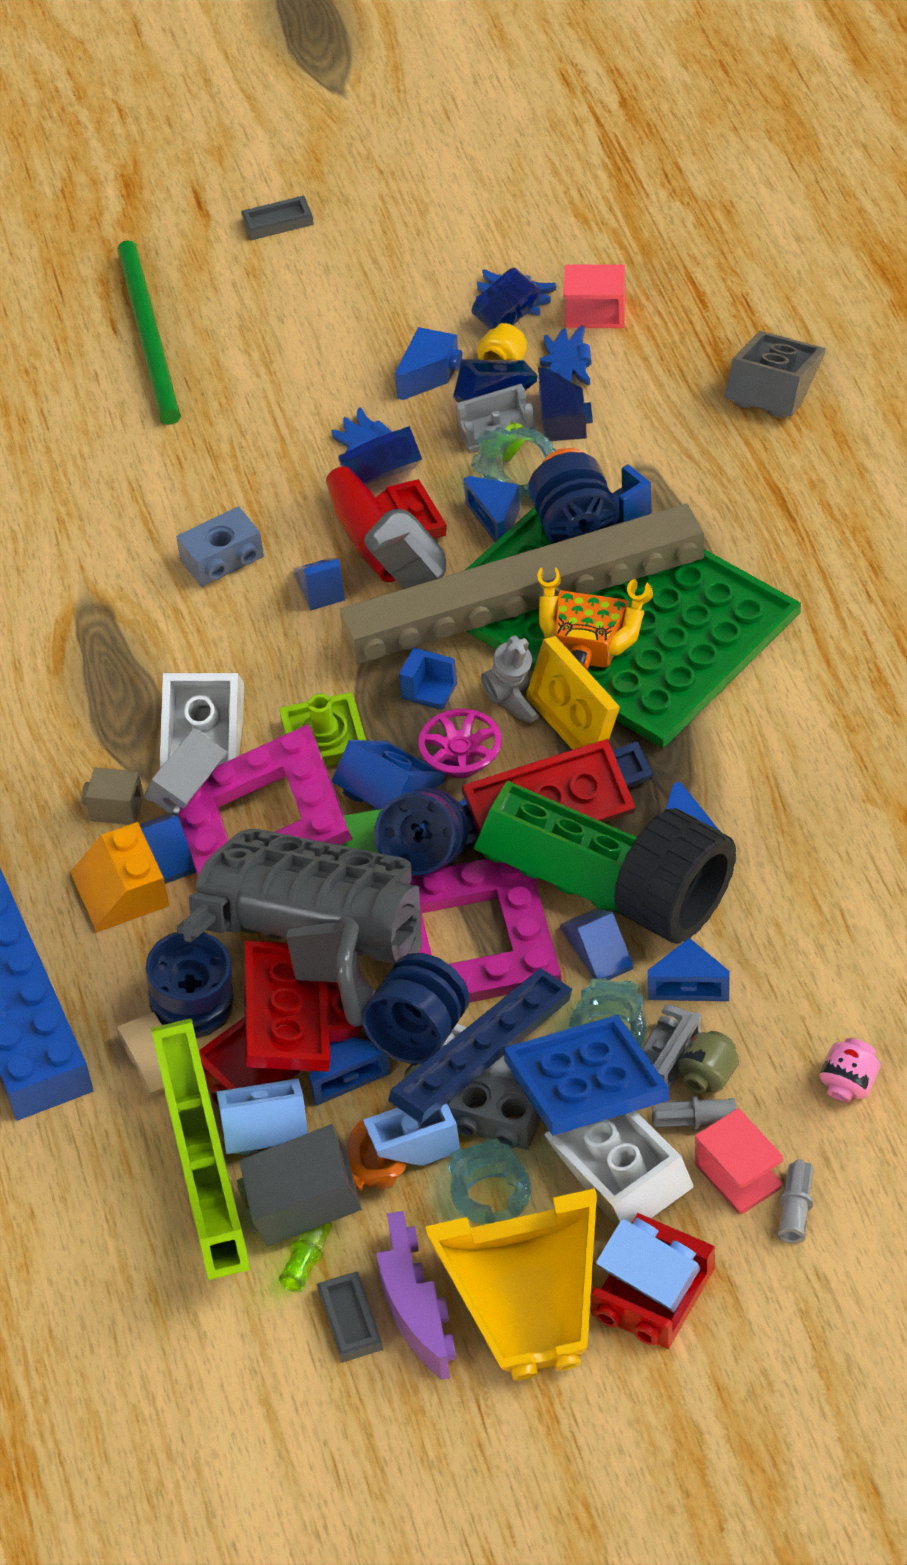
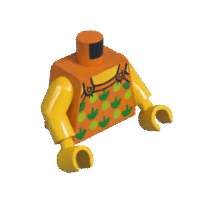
[537,567,653,671]

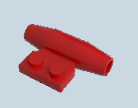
[326,466,447,582]

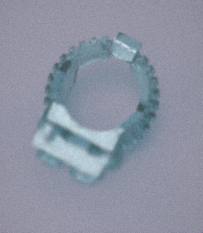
[471,427,556,496]
[568,978,647,1048]
[448,1138,532,1225]

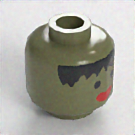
[677,1031,739,1094]

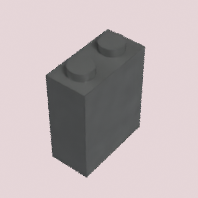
[237,1124,362,1247]

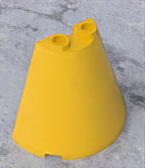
[425,1188,597,1380]

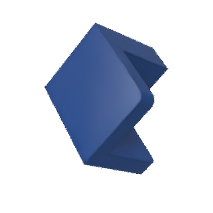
[612,464,652,524]
[399,648,457,709]

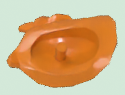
[347,1120,407,1191]

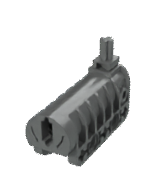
[177,829,422,964]

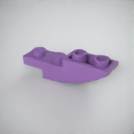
[376,1211,456,1380]

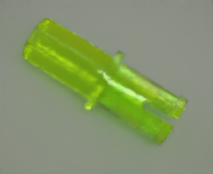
[279,1222,332,1292]

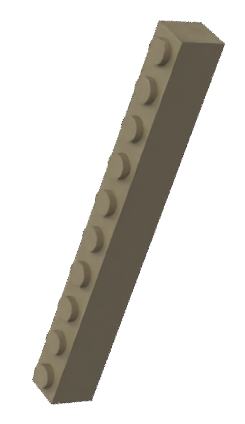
[340,503,704,664]

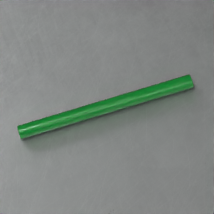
[117,240,181,425]

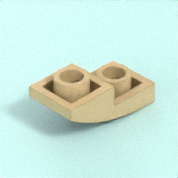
[116,1012,165,1097]

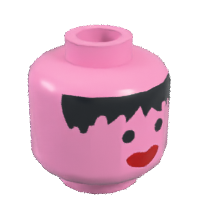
[819,1038,881,1103]

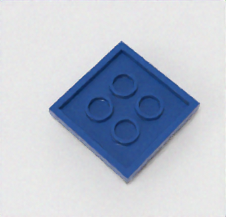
[503,1014,669,1136]

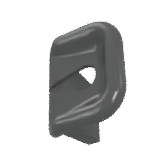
[364,509,446,589]
[286,916,373,1027]

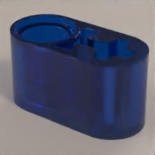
[471,268,542,329]

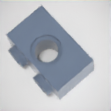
[176,506,264,587]

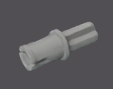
[652,1096,736,1130]
[778,1159,813,1244]

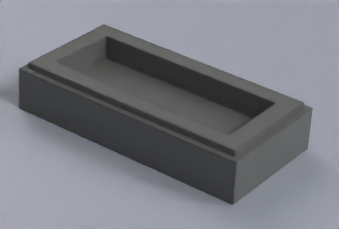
[241,196,314,241]
[317,1271,383,1363]

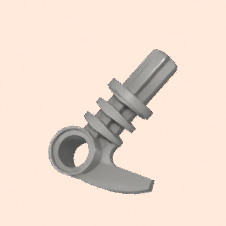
[481,635,539,723]

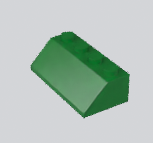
[474,780,637,913]

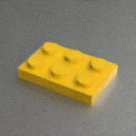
[525,636,620,750]

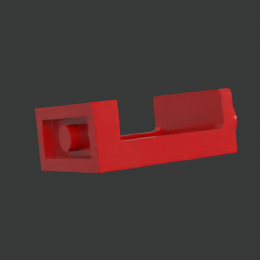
[199,1016,302,1105]
[590,1213,715,1350]

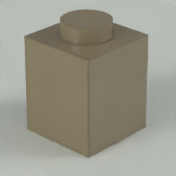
[82,767,144,825]

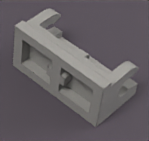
[456,384,536,454]
[144,728,228,815]
[642,1004,702,1091]

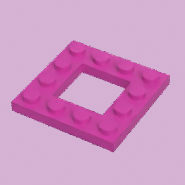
[178,724,353,876]
[392,859,562,1003]

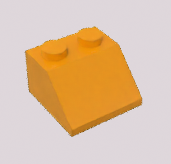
[70,822,169,933]

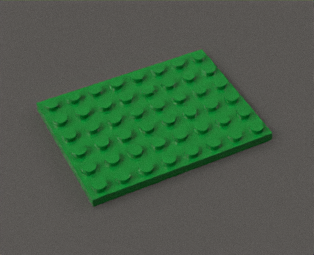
[464,507,801,749]

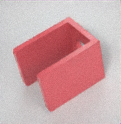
[563,264,626,328]
[695,1108,783,1214]

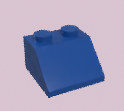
[331,740,446,811]

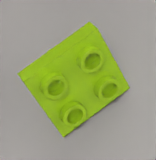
[279,692,366,766]

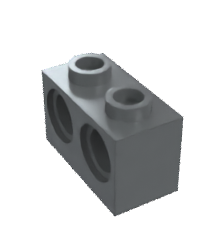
[448,1072,541,1150]

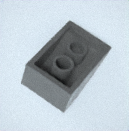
[724,331,826,418]

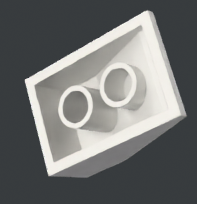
[160,673,244,768]
[544,1111,694,1226]

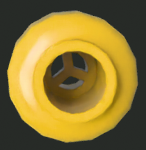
[477,323,528,375]

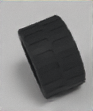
[614,808,736,944]

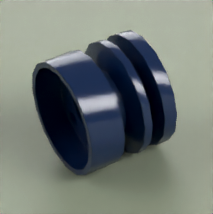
[528,452,619,544]
[374,788,469,876]
[145,932,234,1038]
[362,953,469,1064]

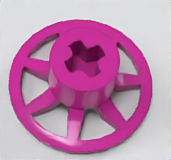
[418,709,502,778]

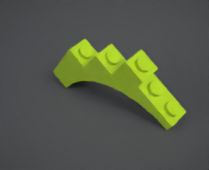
[151,1019,251,1280]

